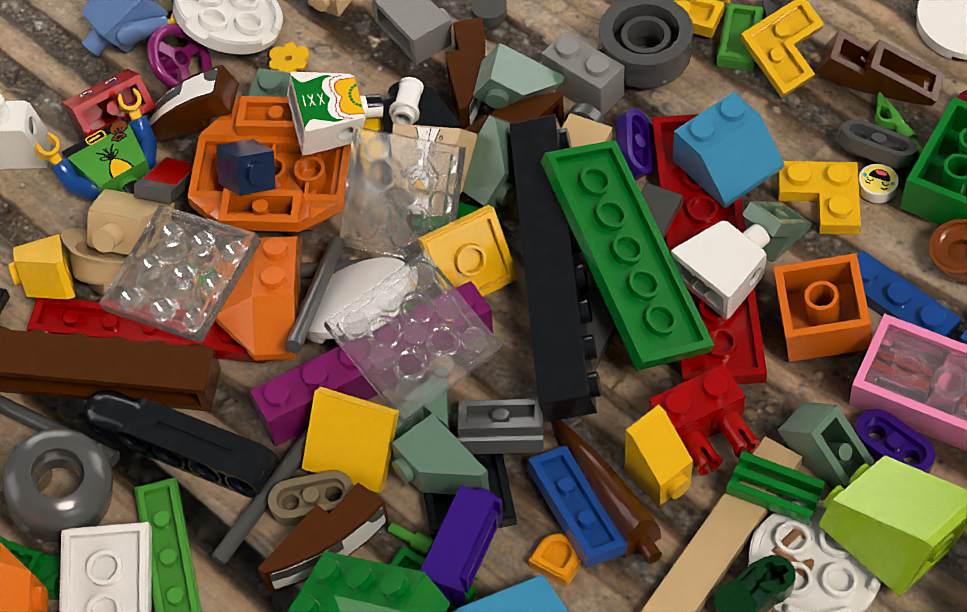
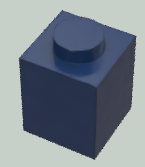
[216,139,275,196]

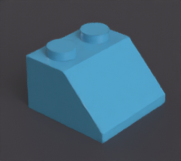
[673,91,784,208]

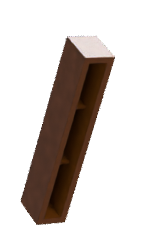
[0,326,221,412]

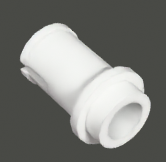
[389,77,424,125]

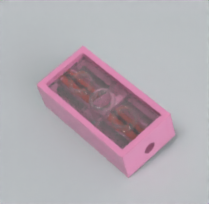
[849,313,967,451]

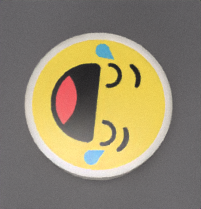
[858,164,899,203]

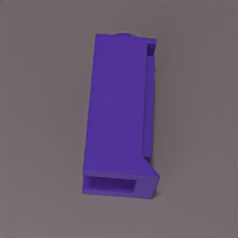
[420,485,503,608]

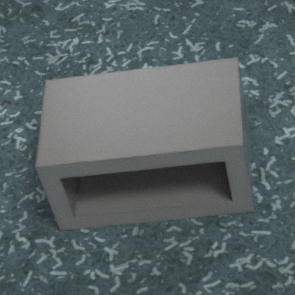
[372,0,453,65]
[541,31,625,116]

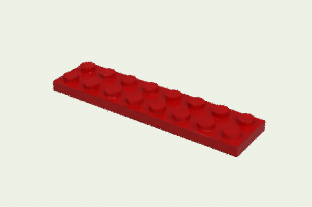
[652,114,767,384]

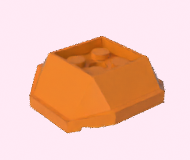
[187,96,354,232]

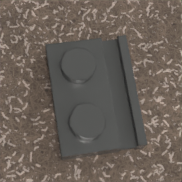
[457,399,544,454]

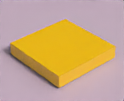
[418,205,520,297]
[301,387,399,493]

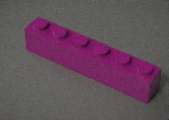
[250,281,494,447]

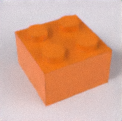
[773,253,872,362]

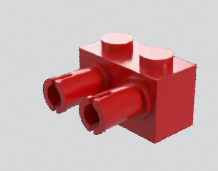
[648,364,760,476]

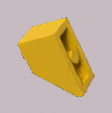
[8,234,75,300]
[625,405,693,507]

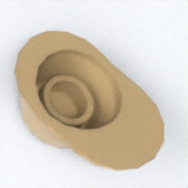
[60,228,137,295]

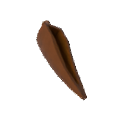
[551,420,662,564]

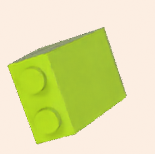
[818,455,967,597]

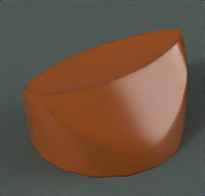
[928,219,967,284]

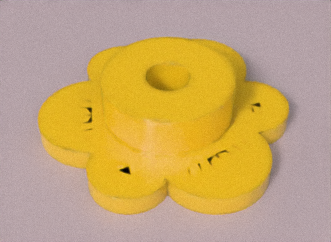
[269,42,310,72]

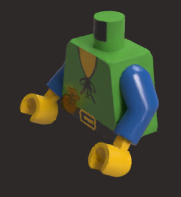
[35,89,157,201]

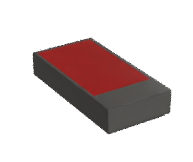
[134,157,194,205]

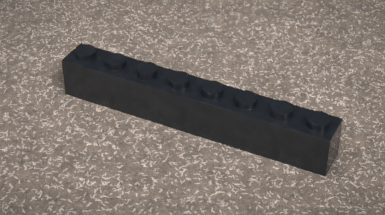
[509,114,602,422]

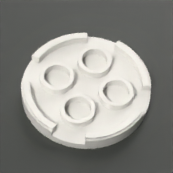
[173,0,283,54]
[916,0,967,60]
[298,257,415,344]
[748,500,882,612]

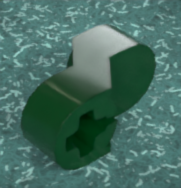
[713,555,796,612]

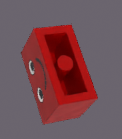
[62,69,156,139]

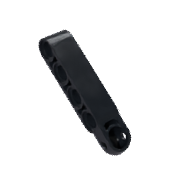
[85,389,279,498]

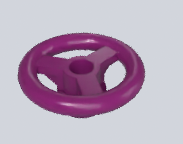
[147,24,212,89]

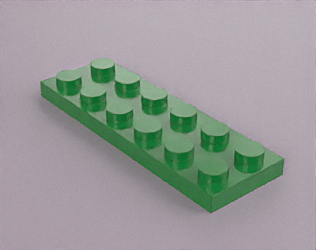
[540,140,715,371]

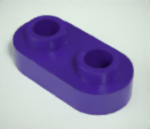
[616,108,654,180]
[855,409,936,473]

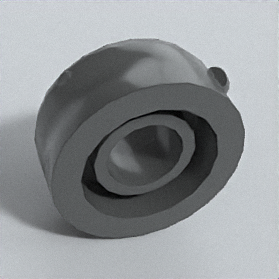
[597,0,693,89]
[2,428,113,542]

